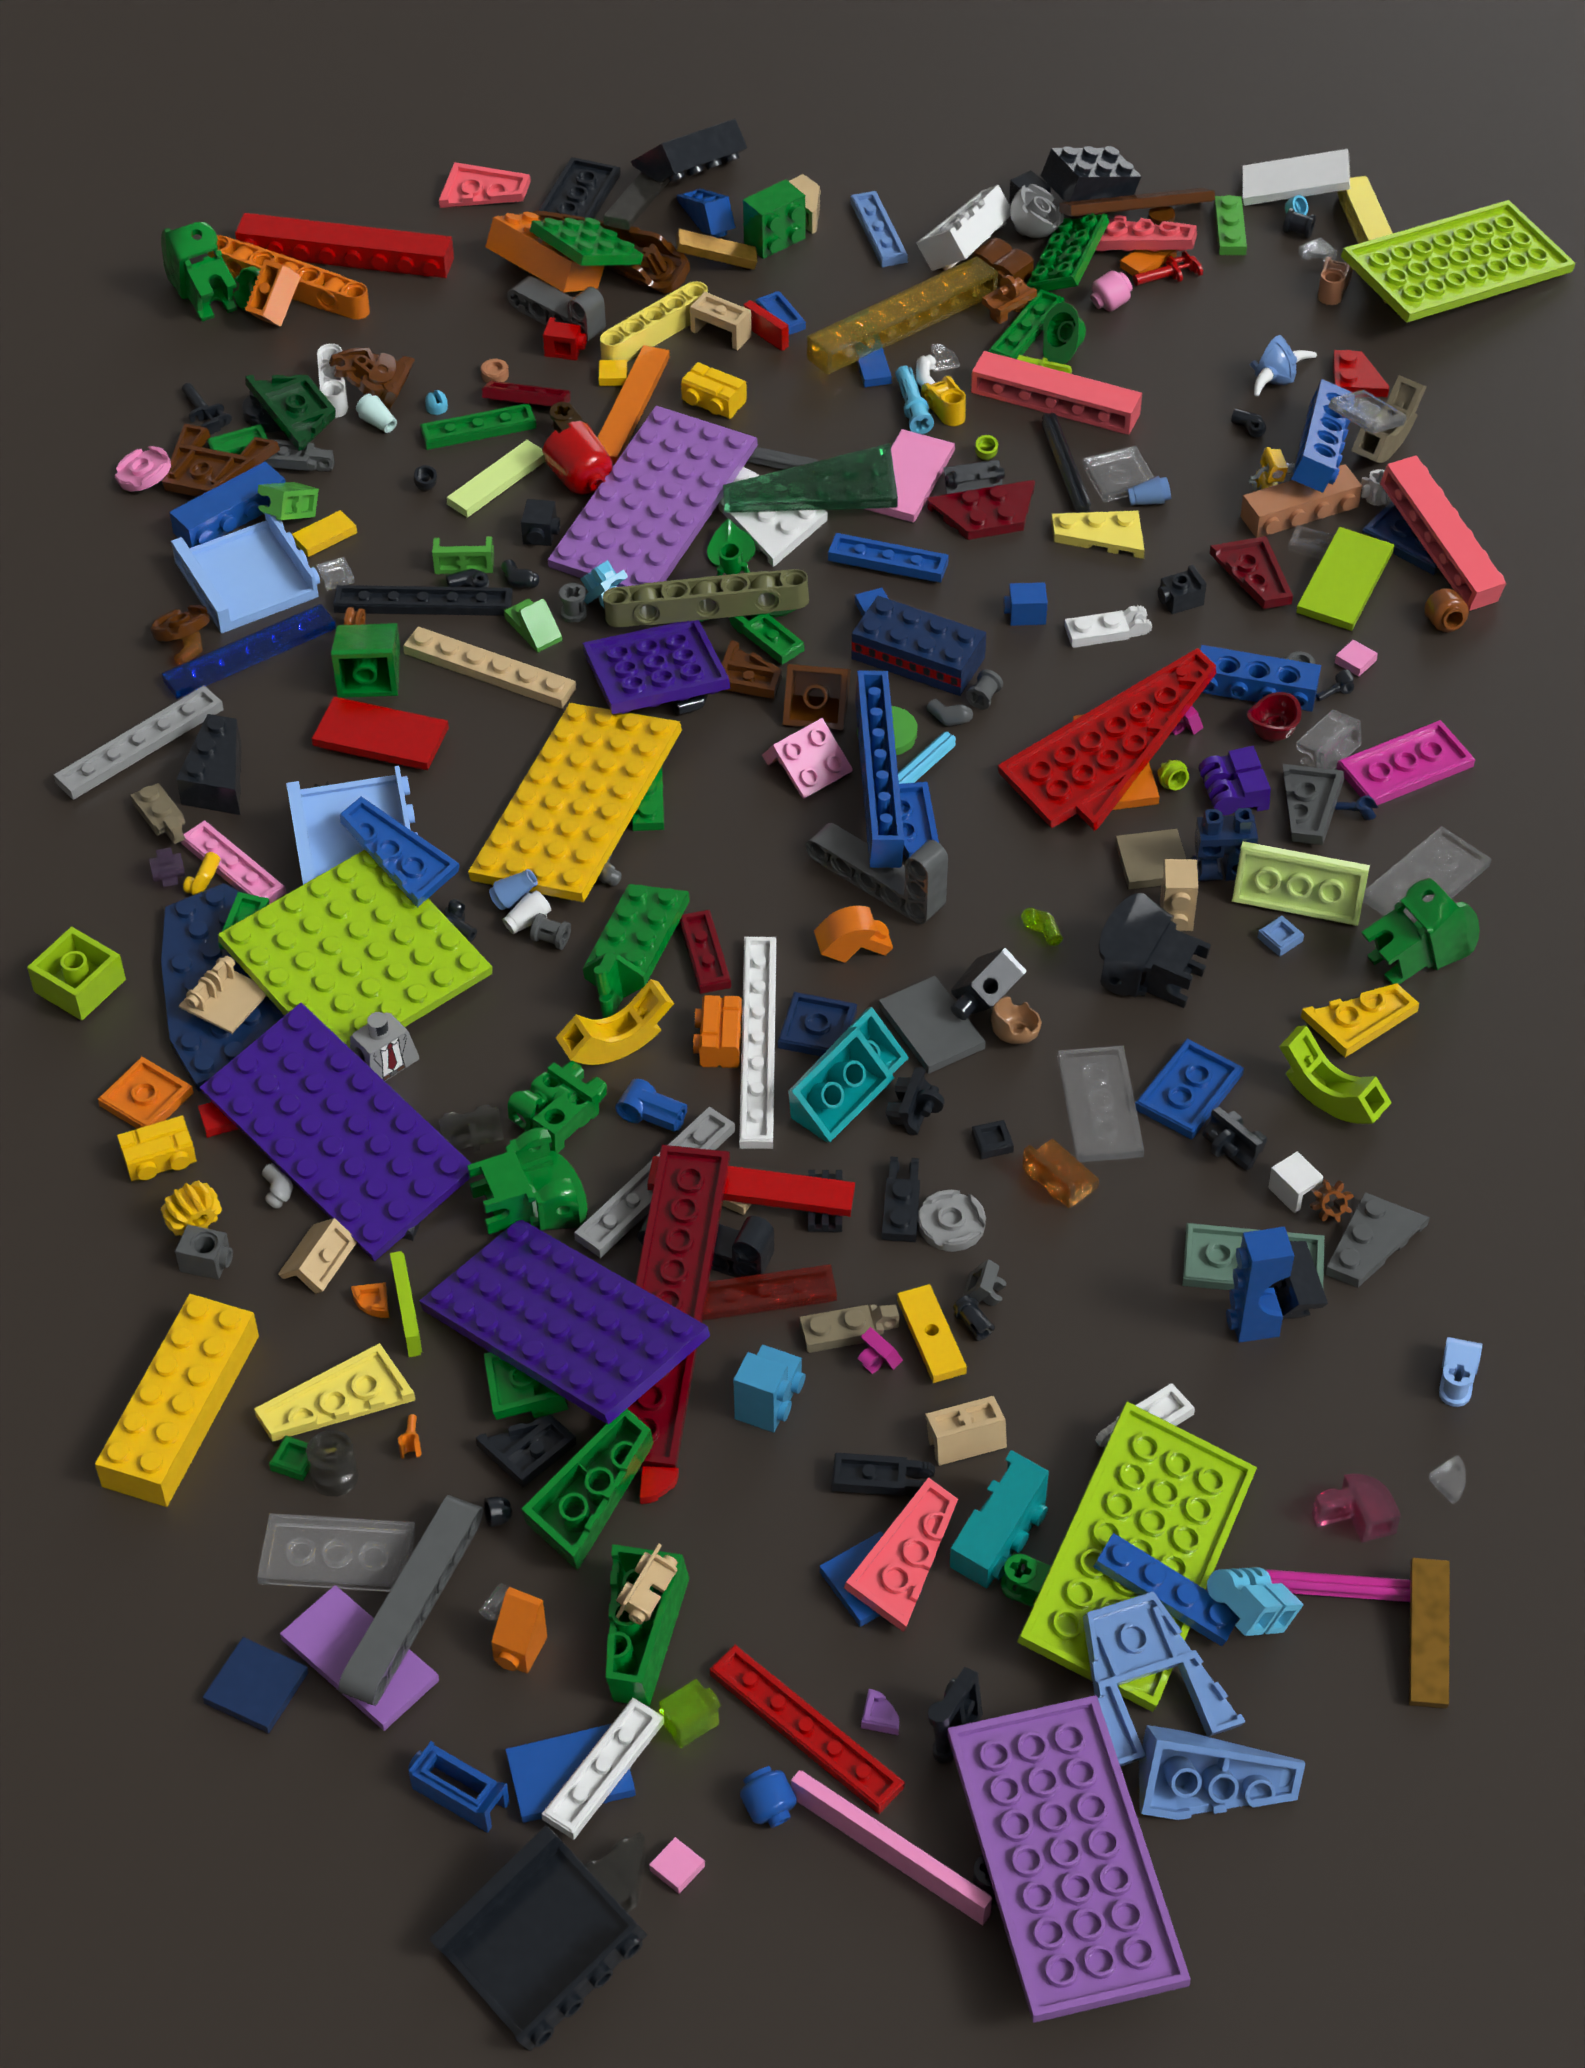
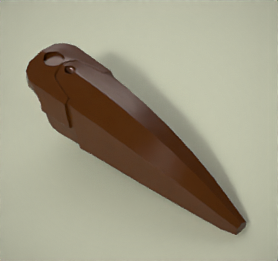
[532,211,690,293]

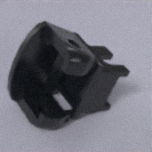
[1099,893,1211,1008]

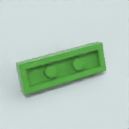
[1214,195,1247,255]

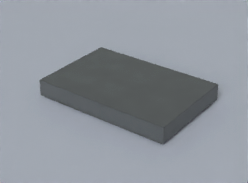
[879,976,985,1074]

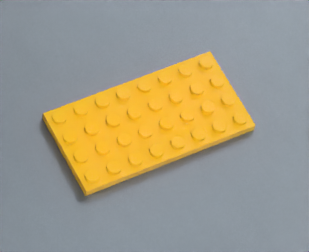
[468,703,682,902]

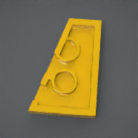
[1301,983,1419,1058]

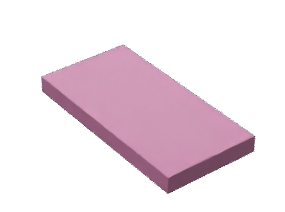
[861,429,955,523]

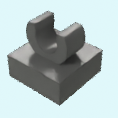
[962,1259,1007,1306]

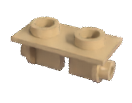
[616,1544,678,1625]

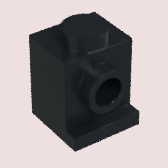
[1158,565,1207,614]

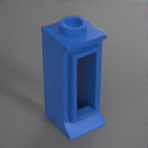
[408,1741,510,1833]

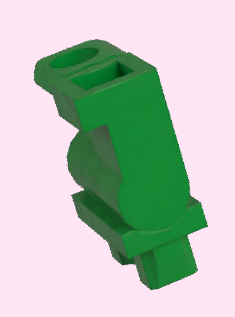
[508,1061,607,1153]

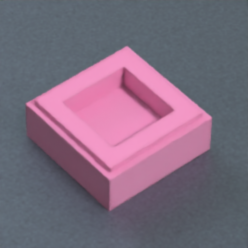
[1335,640,1378,677]
[649,1837,705,1894]

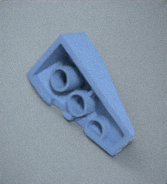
[1139,1725,1305,1820]

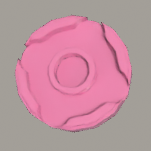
[115,446,171,492]

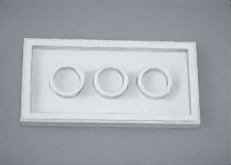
[1243,149,1350,206]

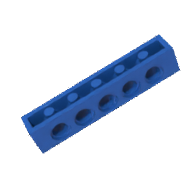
[1291,379,1354,493]

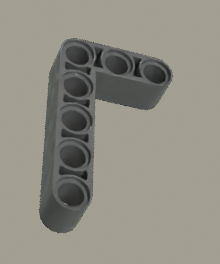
[805,823,948,924]

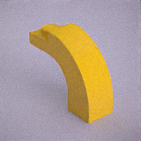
[555,979,674,1065]

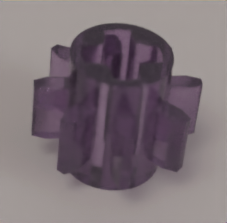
[149,847,185,887]

